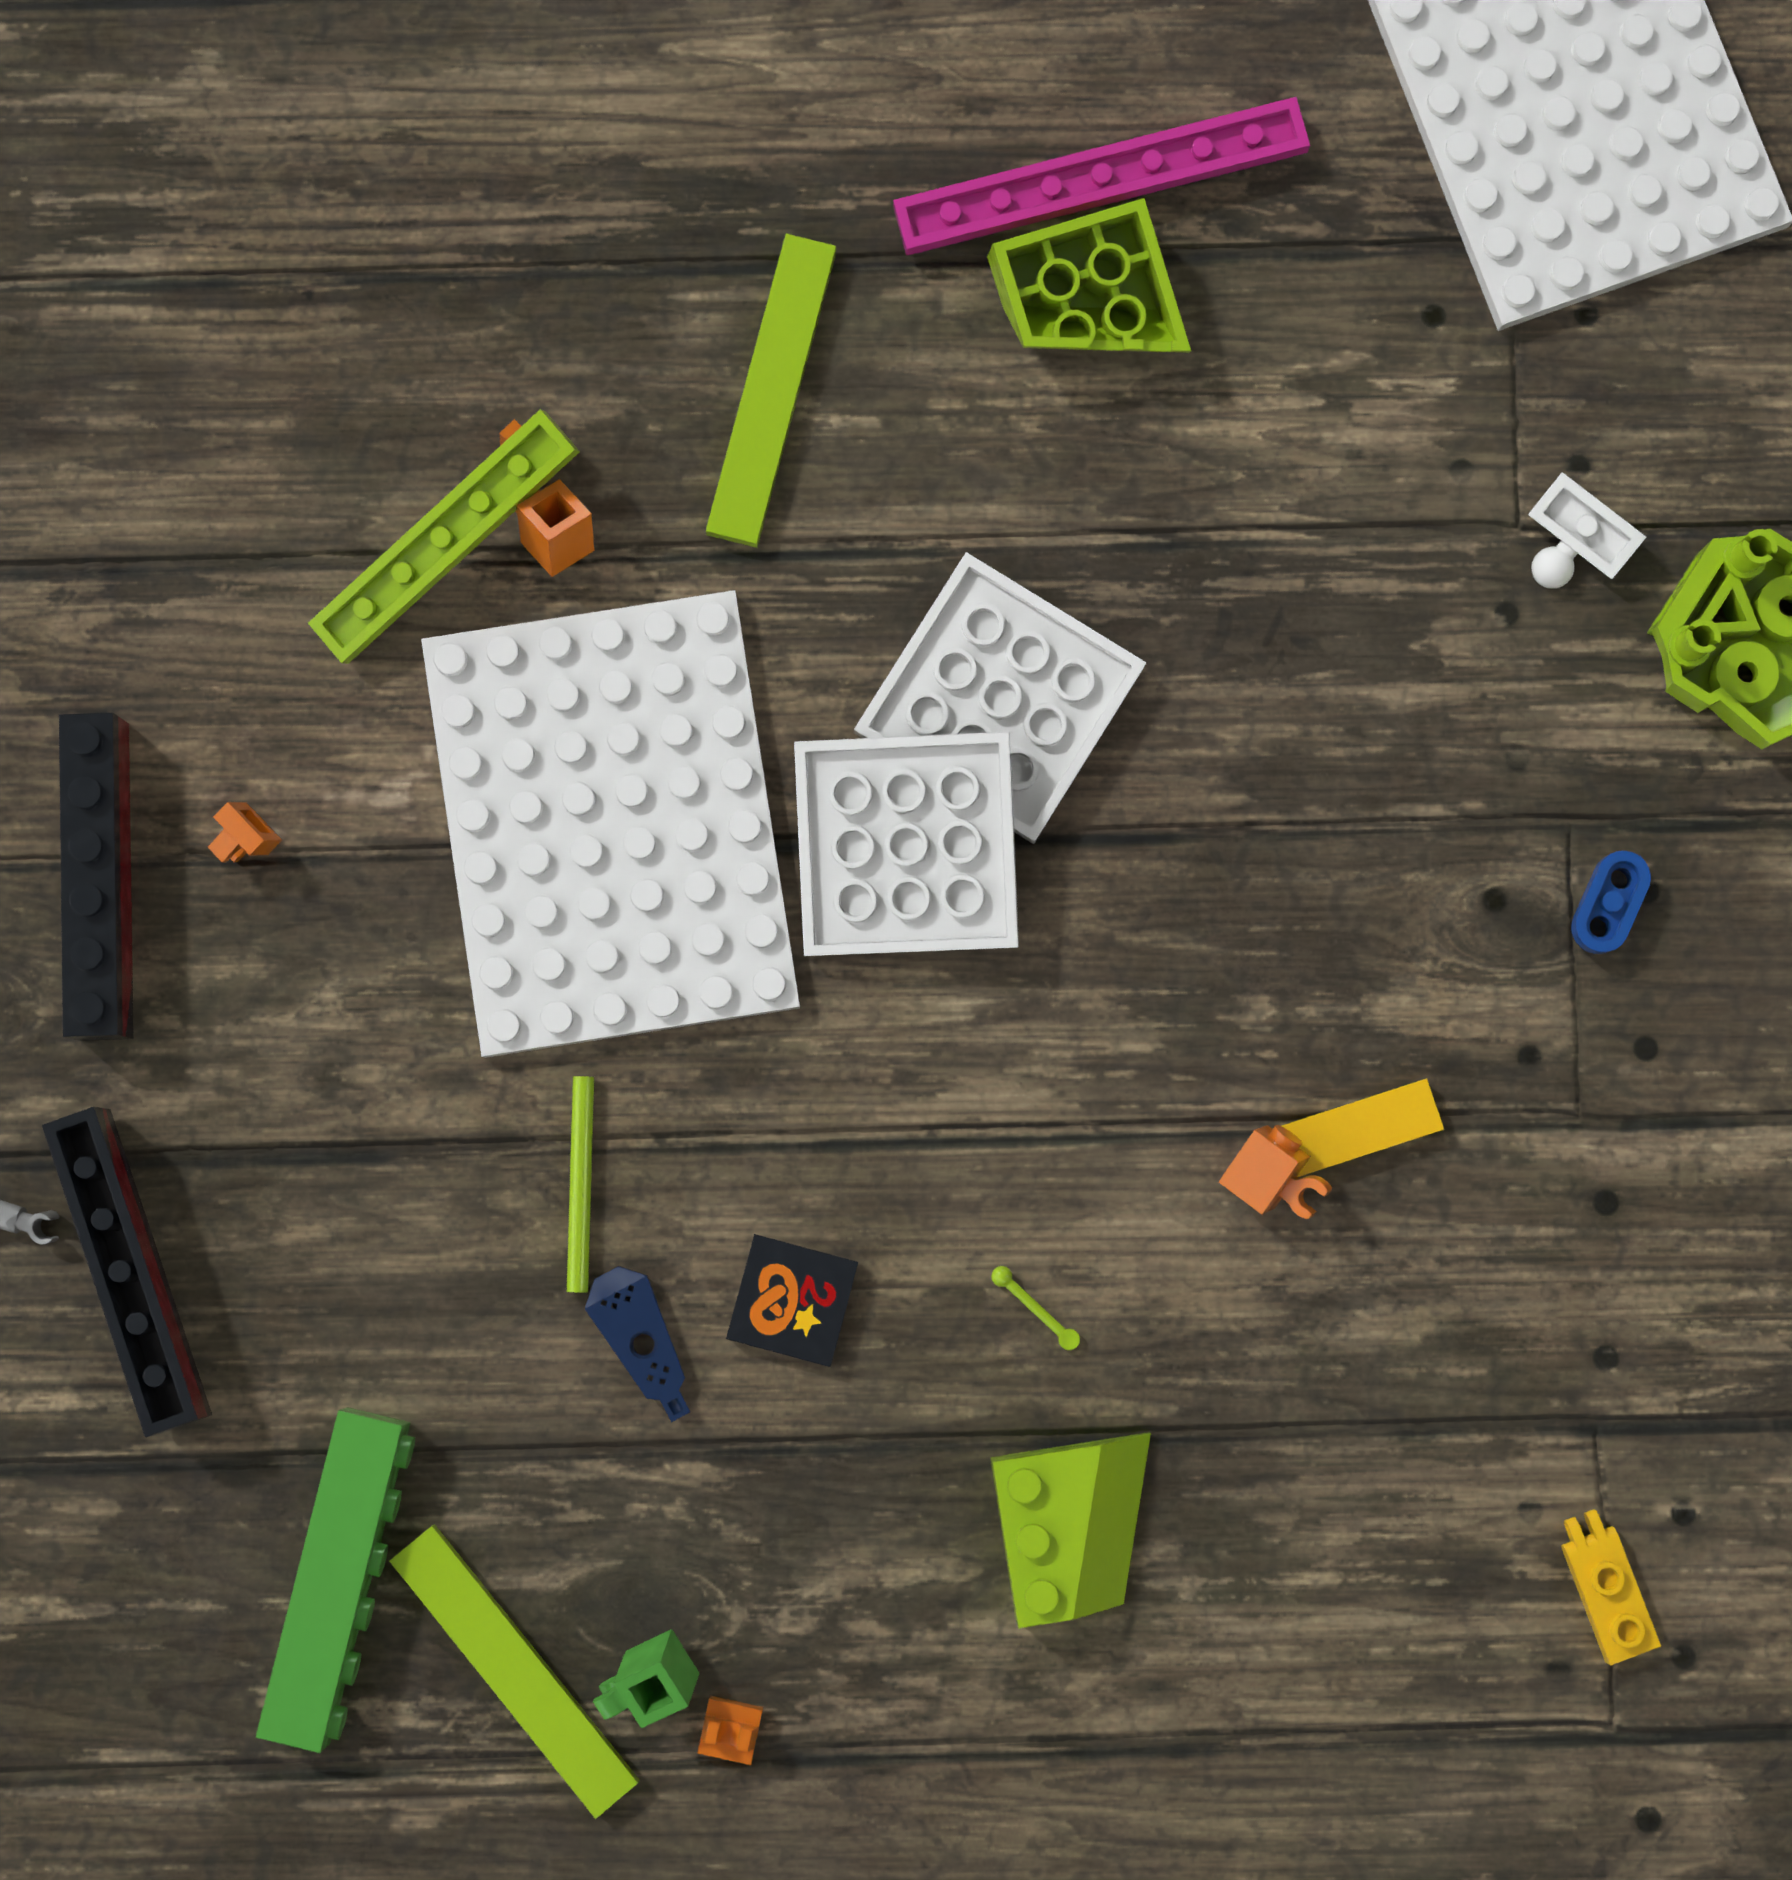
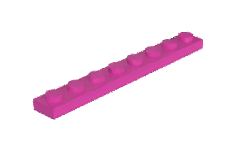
[893,97,1310,256]

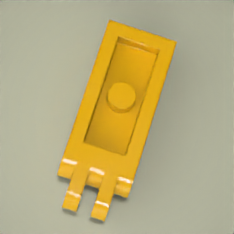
[1561,1509,1661,1666]

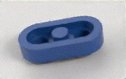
[1571,851,1651,954]

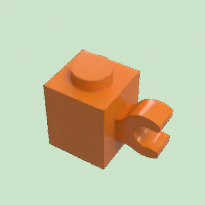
[515,479,595,577]
[1219,1125,1332,1219]

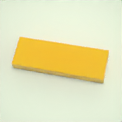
[1272,1078,1444,1177]

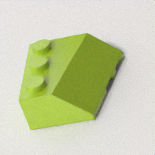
[990,1432,1151,1628]

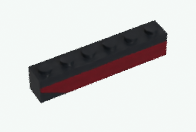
[59,712,134,1041]
[42,1107,212,1438]

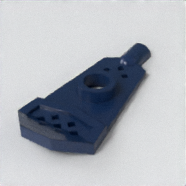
[585,1266,690,1422]

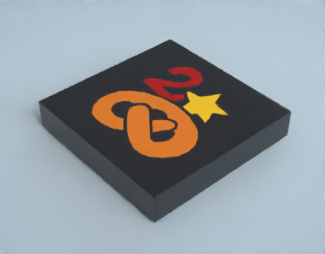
[726,1234,859,1367]

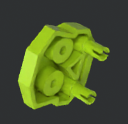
[1647,529,1792,749]

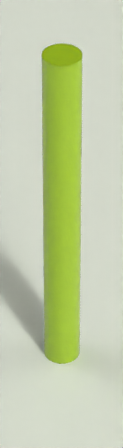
[567,1076,594,1293]

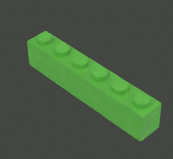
[256,1407,415,1753]

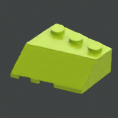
[987,198,1191,353]

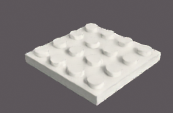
[854,552,1146,844]
[794,732,1019,956]

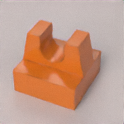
[208,802,282,863]
[697,1695,763,1765]

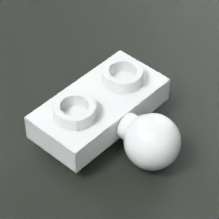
[1528,472,1646,589]

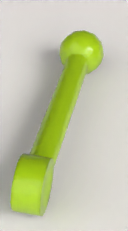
[991,1266,1080,1350]

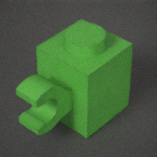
[593,1629,699,1728]

